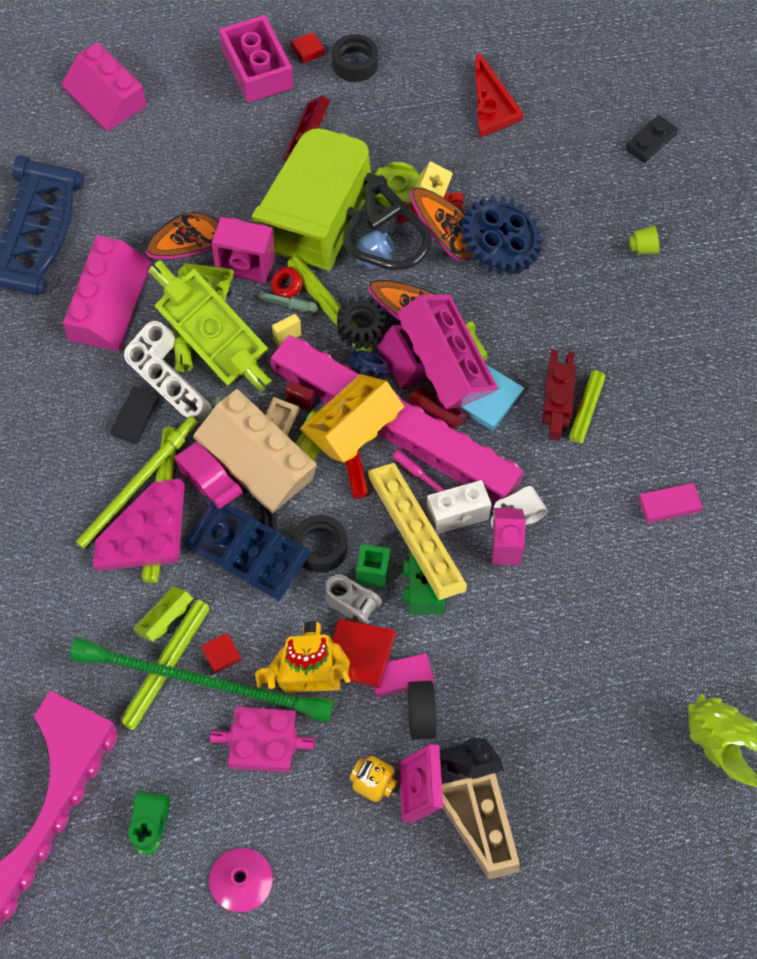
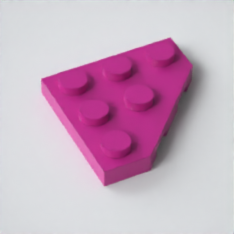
[93,479,185,571]

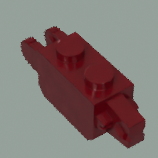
[541,349,576,441]

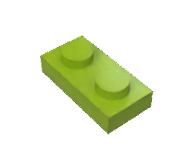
[133,587,193,642]

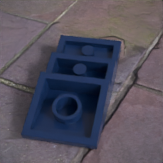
[183,501,311,601]

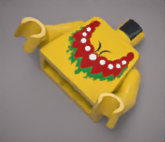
[255,621,350,693]

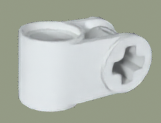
[491,486,548,529]

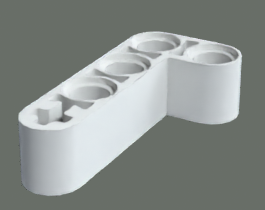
[124,321,212,424]

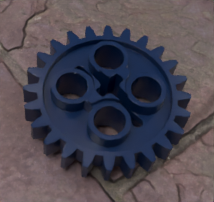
[459,196,544,276]

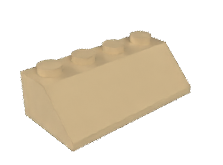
[193,389,317,514]

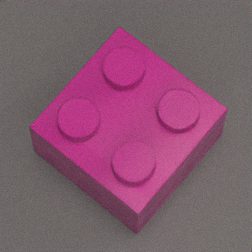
[212,217,275,284]

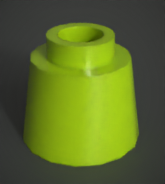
[629,225,660,255]

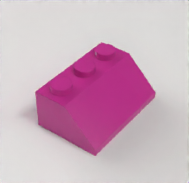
[62,42,147,132]

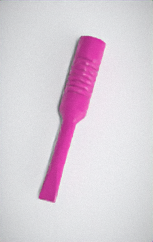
[392,449,445,492]

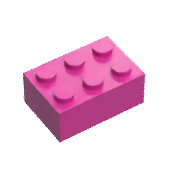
[219,15,293,103]

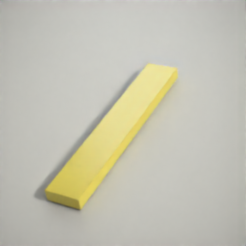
[368,463,467,600]

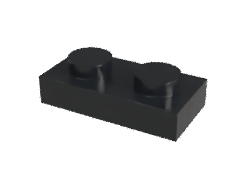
[625,114,678,163]

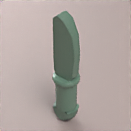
[258,293,318,314]

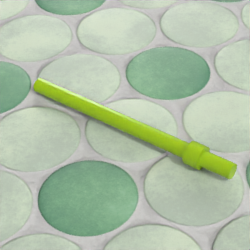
[75,416,198,549]

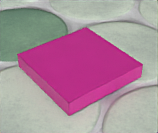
[399,744,443,823]

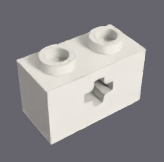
[426,480,491,534]

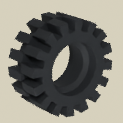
[337,296,386,349]

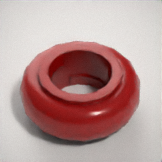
[271,267,303,299]

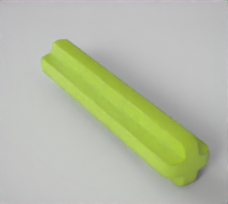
[569,370,605,444]

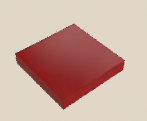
[332,619,397,688]

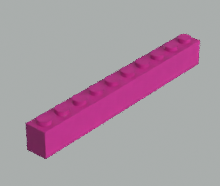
[271,334,523,507]

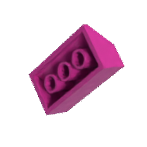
[63,235,151,351]
[397,295,499,409]

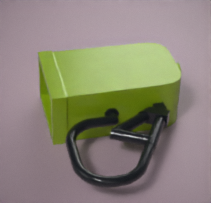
[252,129,432,271]

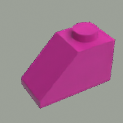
[491,508,526,565]

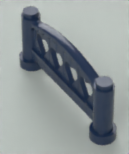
[0,155,84,296]

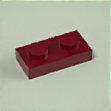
[409,387,469,429]

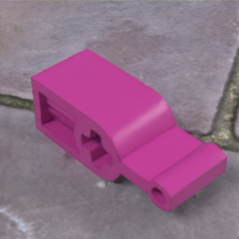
[175,442,242,509]

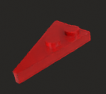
[474,53,523,137]

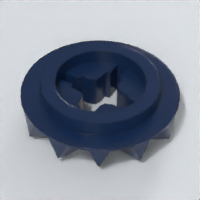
[348,350,391,379]

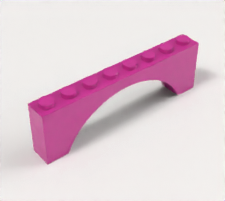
[0,691,118,927]

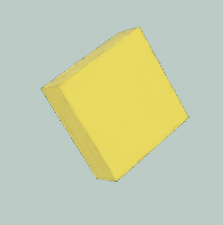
[272,314,301,347]

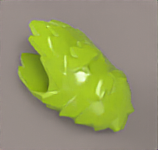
[688,694,757,787]

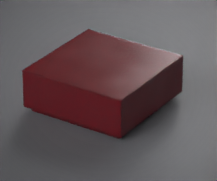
[285,381,315,412]

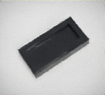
[110,386,159,444]

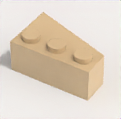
[442,773,520,880]

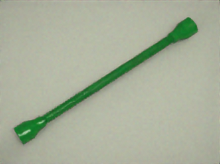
[70,637,334,723]

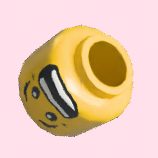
[349,755,398,802]

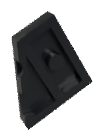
[439,737,504,779]

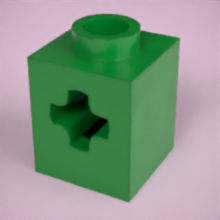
[356,544,390,589]

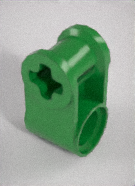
[128,790,170,856]

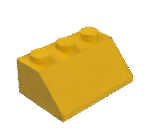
[300,374,404,463]

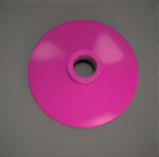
[209,848,273,913]

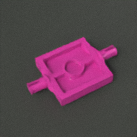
[210,707,315,773]

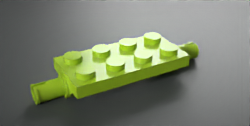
[148,260,272,393]

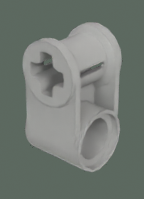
[325,575,382,624]

